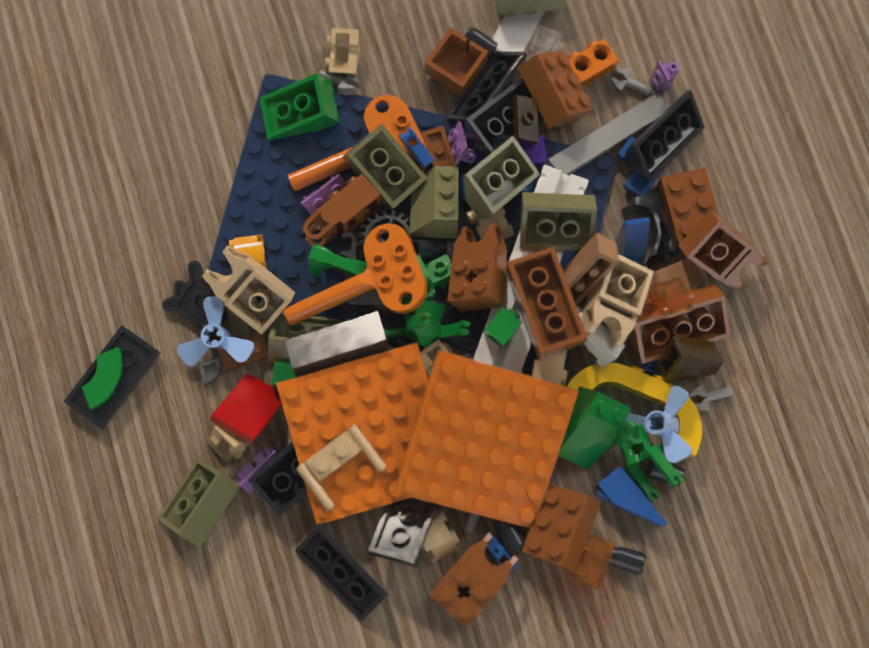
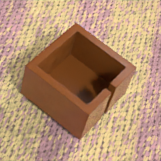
[425,27,488,97]

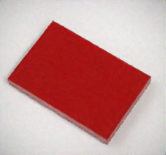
[210,373,282,444]

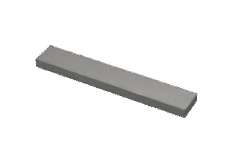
[547,92,670,175]

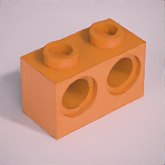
[568,38,619,88]

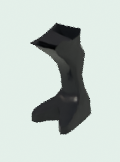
[621,191,677,269]

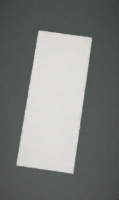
[492,10,545,52]

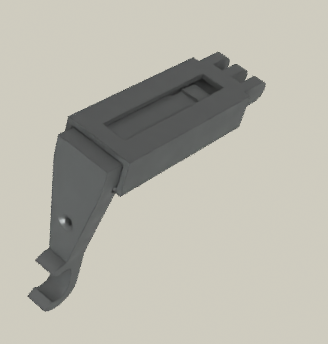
[340,232,438,315]

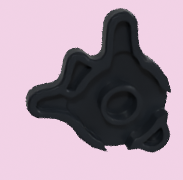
[162,261,230,324]

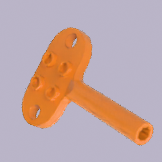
[287,95,428,192]
[284,223,428,326]

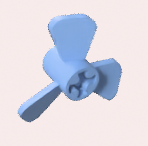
[177,296,255,366]
[625,386,692,463]

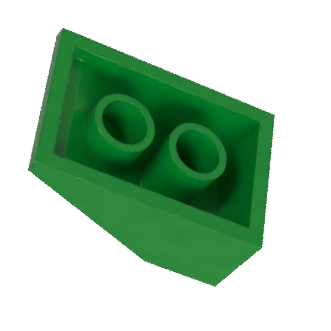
[260,73,340,140]
[558,386,631,470]

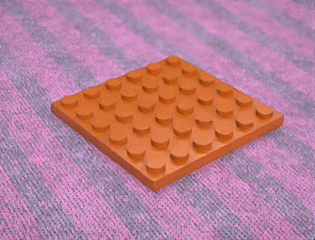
[276,343,428,524]
[394,350,579,528]

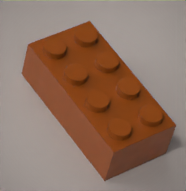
[506,246,588,359]
[629,284,731,364]

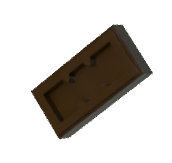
[513,95,539,145]

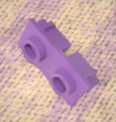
[650,60,680,97]
[448,121,477,165]
[300,174,346,215]
[235,446,277,494]

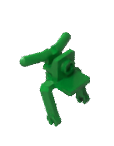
[401,251,452,305]
[384,300,470,347]
[604,420,683,503]

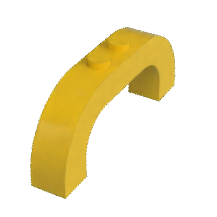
[567,362,702,458]

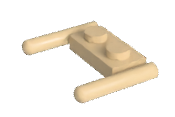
[296,424,386,511]

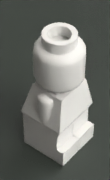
[576,306,625,367]

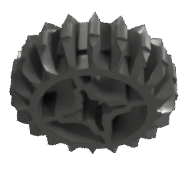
[357,209,420,262]

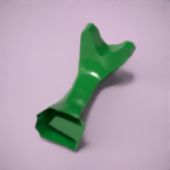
[308,243,367,278]

